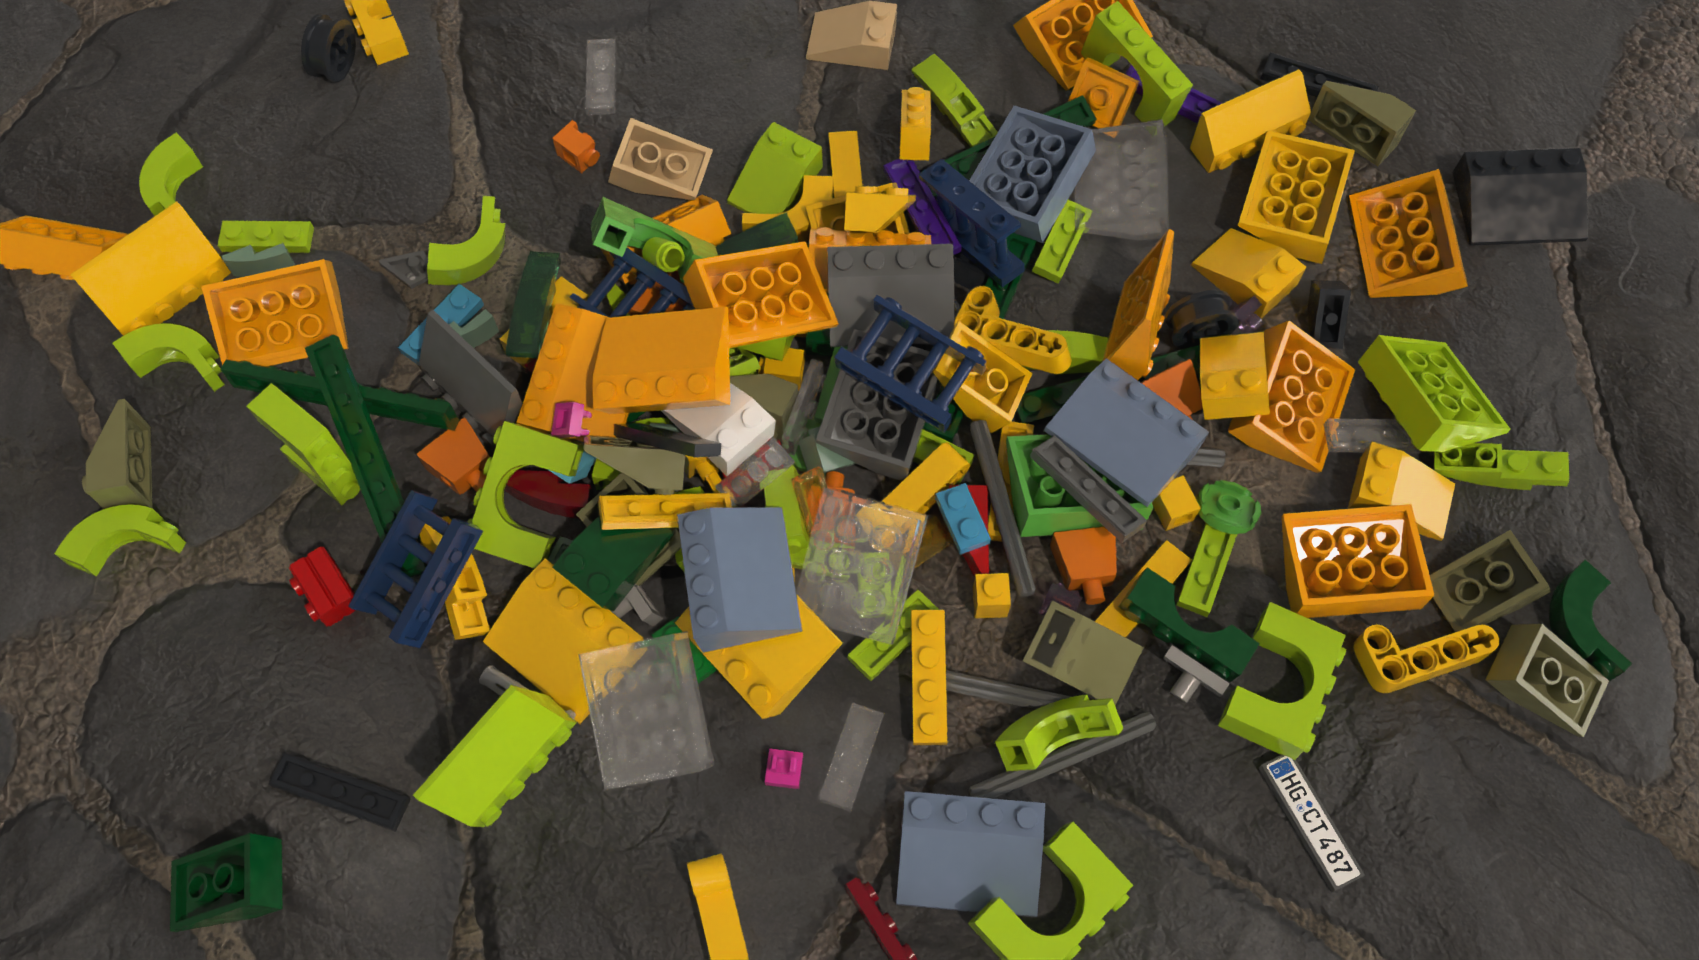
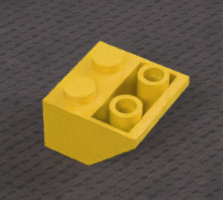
[844,186,916,232]

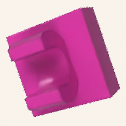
[551,402,592,438]
[765,748,803,789]

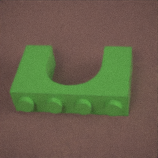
[591,197,718,283]

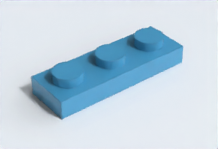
[398,284,484,366]

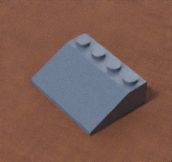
[969,106,1096,243]
[1044,358,1209,507]
[677,507,803,653]
[896,791,1045,917]

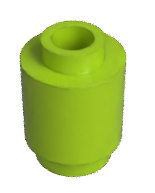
[642,237,685,272]

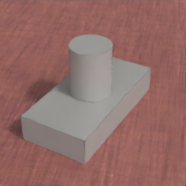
[610,584,663,626]
[1163,645,1230,703]

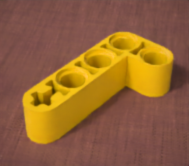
[954,286,1072,374]
[853,442,970,551]
[1353,624,1499,693]
[687,853,749,960]

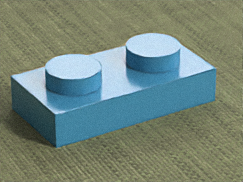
[935,483,991,555]

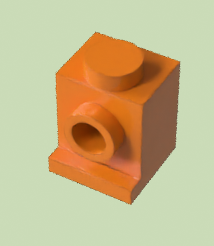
[552,120,600,173]

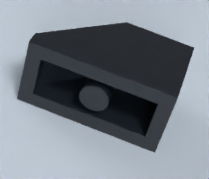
[1307,280,1351,349]

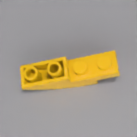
[419,516,490,640]

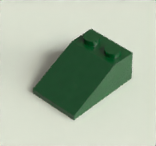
[552,493,675,611]
[170,833,283,932]

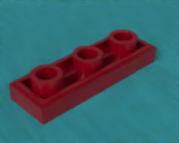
[846,877,918,960]

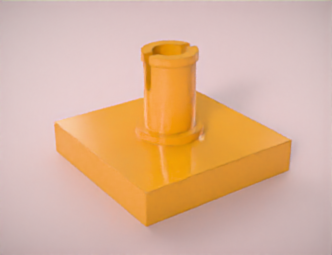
[1068,57,1140,136]

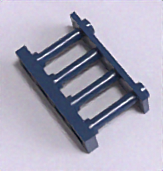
[918,158,1025,287]
[570,248,695,318]
[834,295,987,433]
[349,490,483,648]

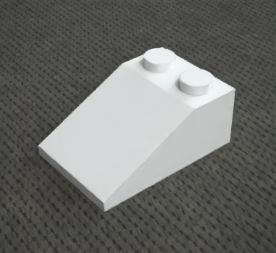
[661,383,776,476]

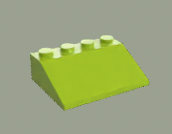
[1358,335,1510,452]
[413,685,577,827]

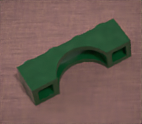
[1118,567,1260,682]

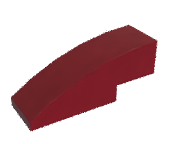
[504,470,595,519]

